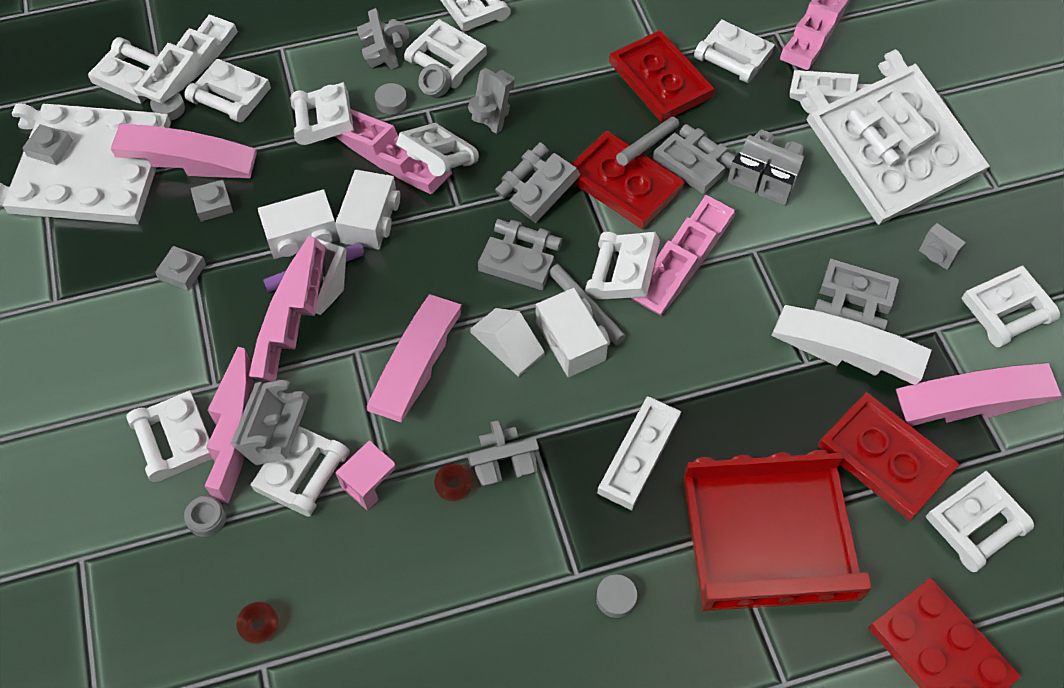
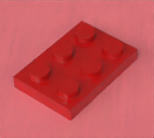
[609,30,715,123]
[572,131,684,230]
[818,392,960,521]
[868,577,1021,688]

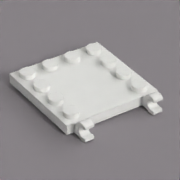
[800,50,990,225]
[0,104,171,224]

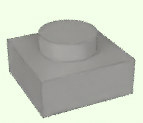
[22,124,73,165]
[190,180,233,221]
[919,223,966,270]
[155,246,206,291]

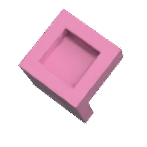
[336,441,395,511]

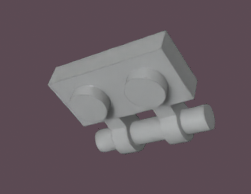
[653,124,735,195]
[495,142,580,223]
[478,219,562,291]
[814,259,899,331]

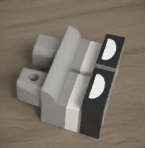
[727,129,805,205]

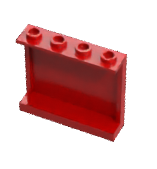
[683,450,872,611]

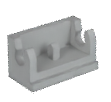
[231,380,309,465]

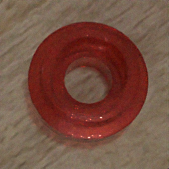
[434,463,473,501]
[236,602,279,644]

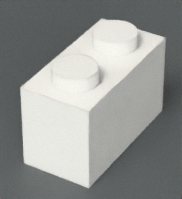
[335,170,400,250]
[257,189,339,259]
[536,288,610,377]

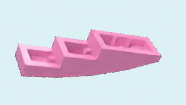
[780,0,851,70]
[335,109,452,194]
[111,123,257,178]
[631,195,735,316]
[249,237,326,383]
[367,294,462,422]
[204,347,253,504]
[896,363,1062,426]

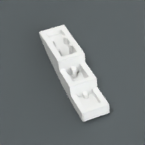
[133,14,238,104]
[790,70,871,104]
[771,305,932,385]

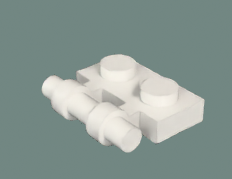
[847,84,936,166]

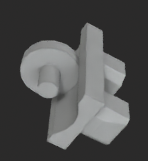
[357,8,409,70]
[468,68,515,134]
[467,420,539,487]

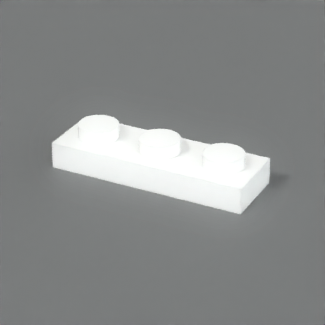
[597,396,681,510]

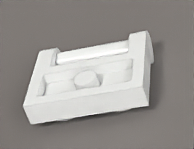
[441,0,511,32]
[404,19,487,88]
[694,19,775,83]
[88,37,158,105]
[185,59,271,123]
[290,82,354,145]
[396,123,479,176]
[585,232,660,299]
[961,265,1060,347]
[126,391,213,482]
[251,426,350,516]
[926,471,1034,572]

